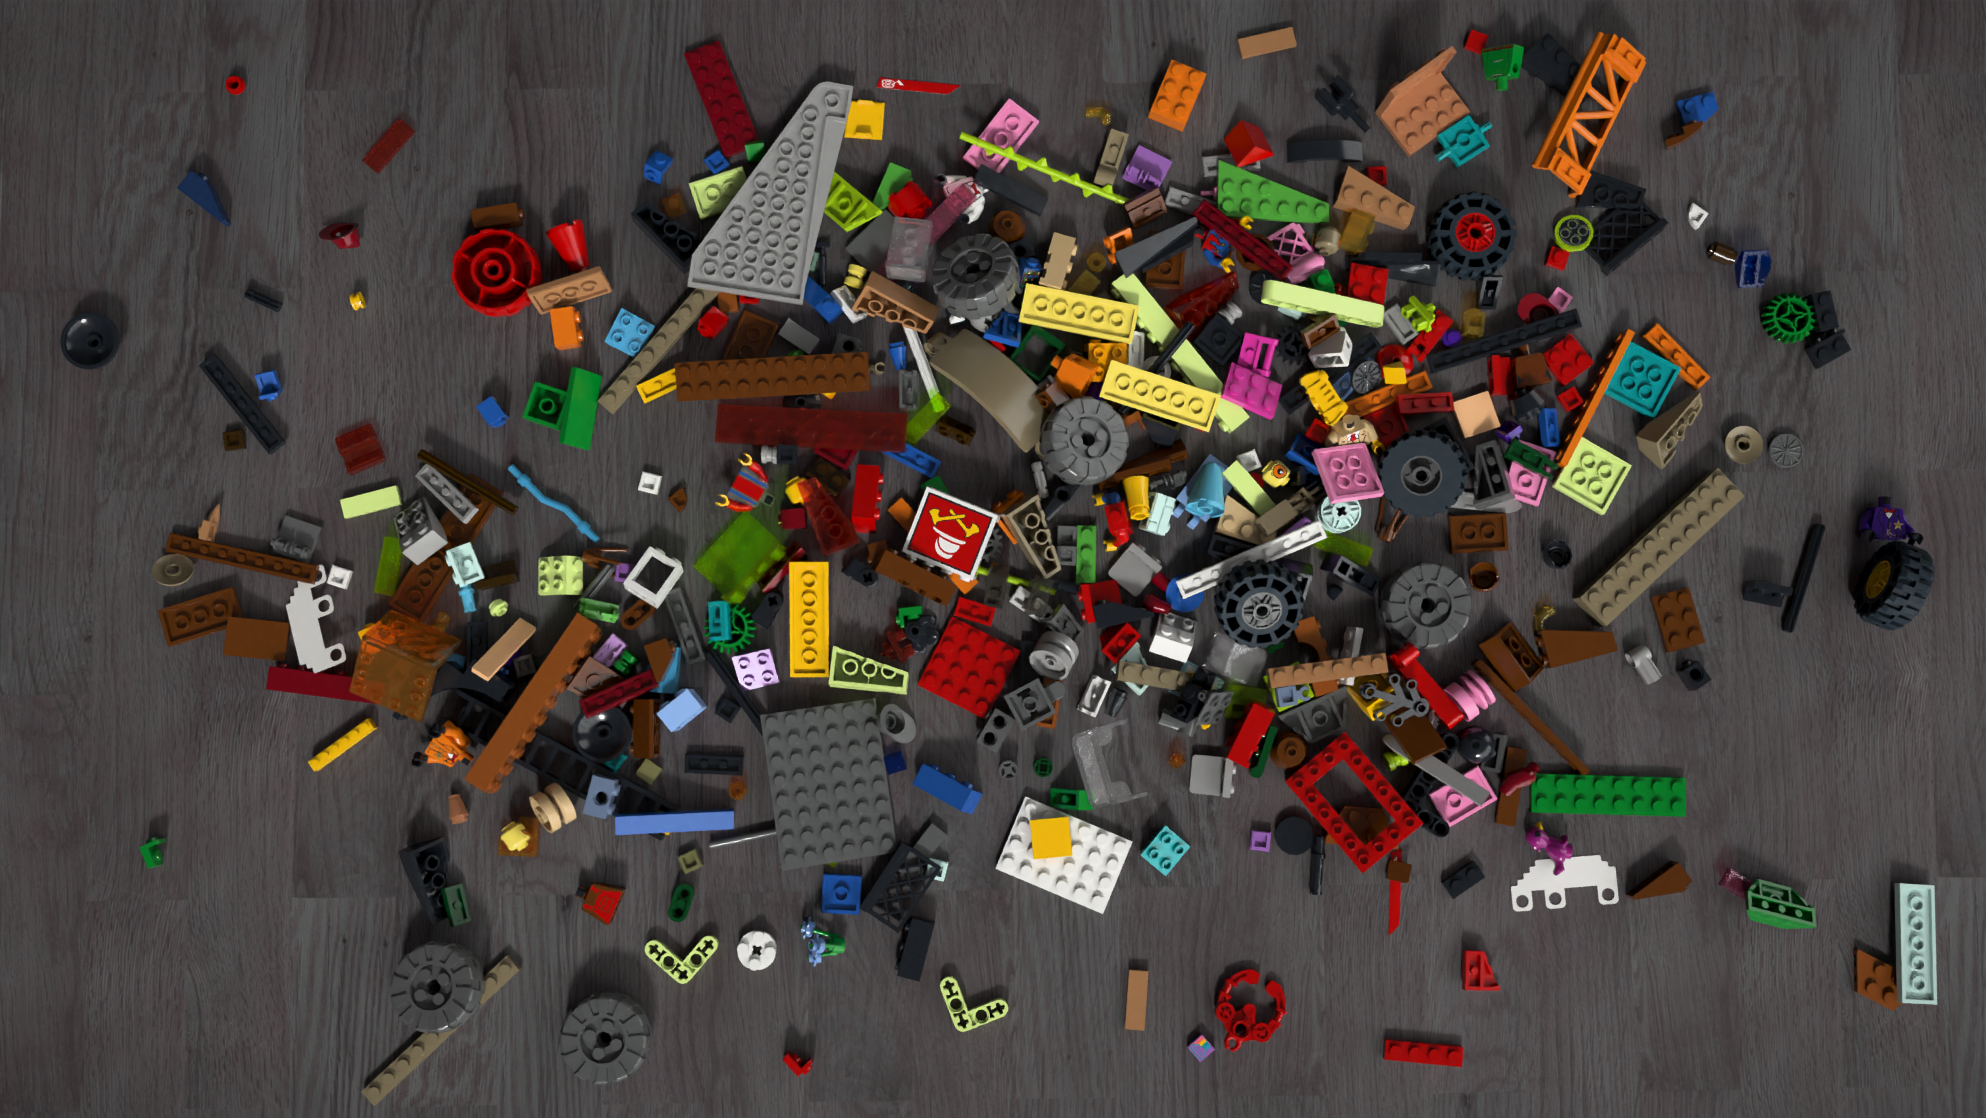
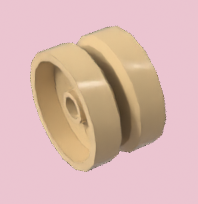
[529,782,577,834]

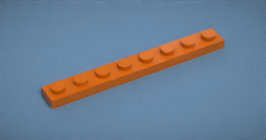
[1555,329,1635,469]

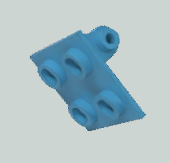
[604,308,655,358]

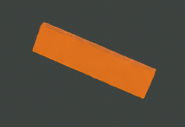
[1642,323,1710,391]

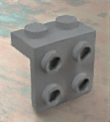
[1108,543,1162,597]
[1189,754,1236,798]

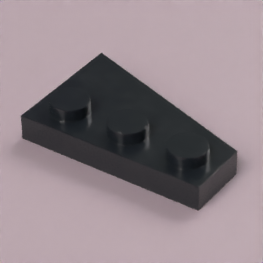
[1576,171,1647,209]

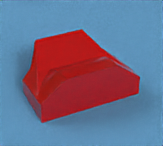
[1099,623,1141,664]

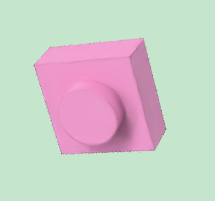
[1547,287,1573,314]

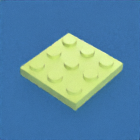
[1552,437,1632,515]

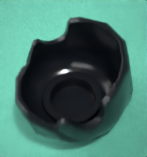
[1542,539,1573,569]

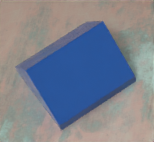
[1283,432,1325,476]

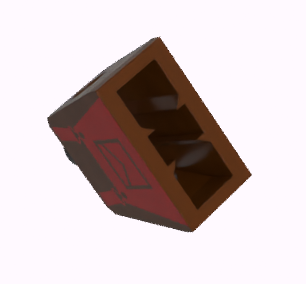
[575,882,626,926]

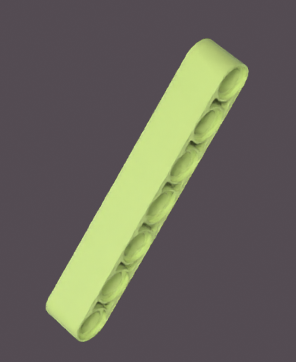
[1261,280,1385,328]

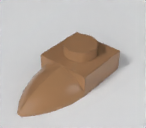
[198,503,220,542]

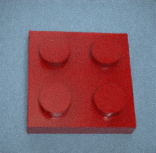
[1345,263,1389,306]
[1543,333,1594,387]

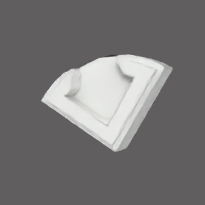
[1687,203,1709,230]

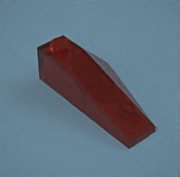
[1165,271,1239,343]
[797,477,860,558]

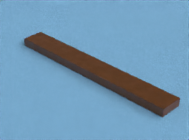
[165,532,320,585]
[1471,659,1591,775]

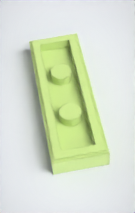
[340,486,402,519]

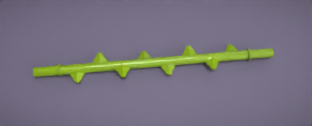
[959,132,1130,205]

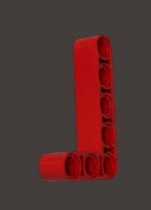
[1387,642,1465,730]

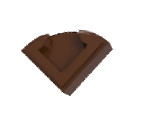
[667,486,687,513]

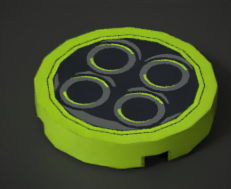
[1554,215,1593,252]

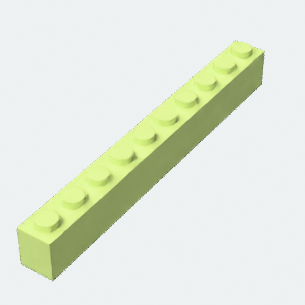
[1111,274,1249,434]

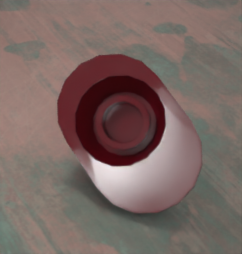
[319,223,360,249]
[1517,293,1559,324]

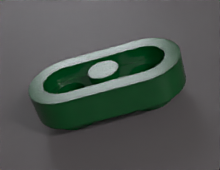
[668,883,695,922]

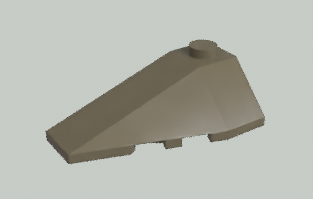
[1636,391,1703,469]

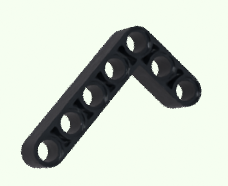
[1400,733,1459,837]

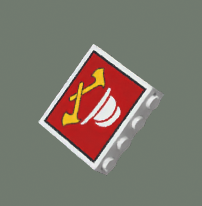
[902,487,1001,582]

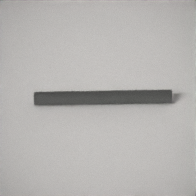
[709,827,776,849]

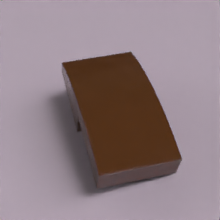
[1664,120,1703,150]

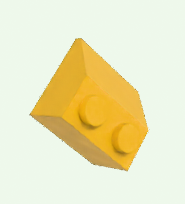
[1345,673,1395,721]

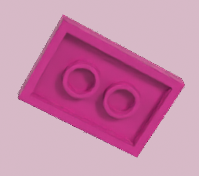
[1220,363,1282,420]

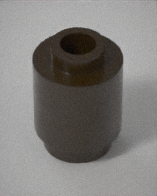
[1706,241,1738,265]

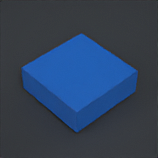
[703,149,730,175]

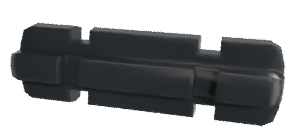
[244,288,282,312]

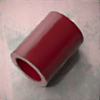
[1151,571,1171,592]

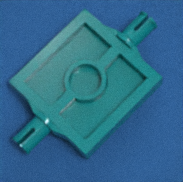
[1435,115,1492,168]

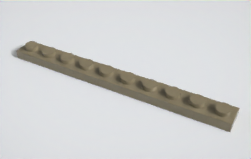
[598,288,720,414]
[361,955,521,1106]

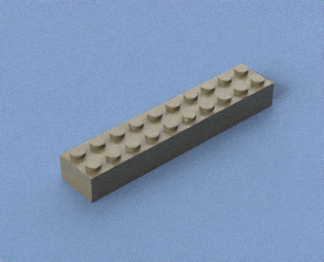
[1573,468,1745,627]

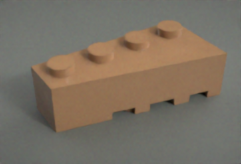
[1333,166,1415,230]
[851,271,939,334]

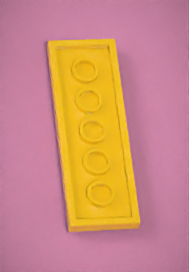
[789,561,829,677]

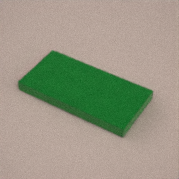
[559,367,602,451]

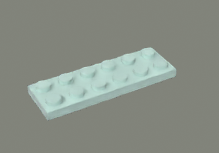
[1895,883,1937,1005]

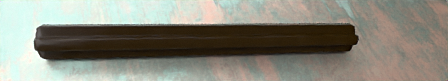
[417,449,519,515]

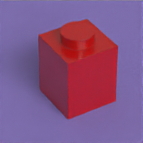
[697,306,729,341]

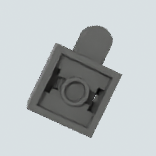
[1004,678,1065,731]

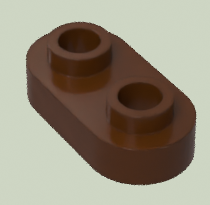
[621,599,656,630]

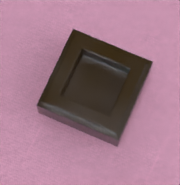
[223,429,247,452]

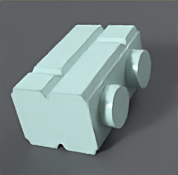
[1138,492,1176,536]

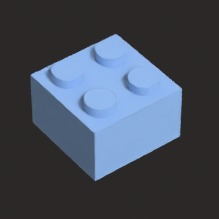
[657,688,708,732]

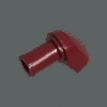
[1499,762,1540,797]

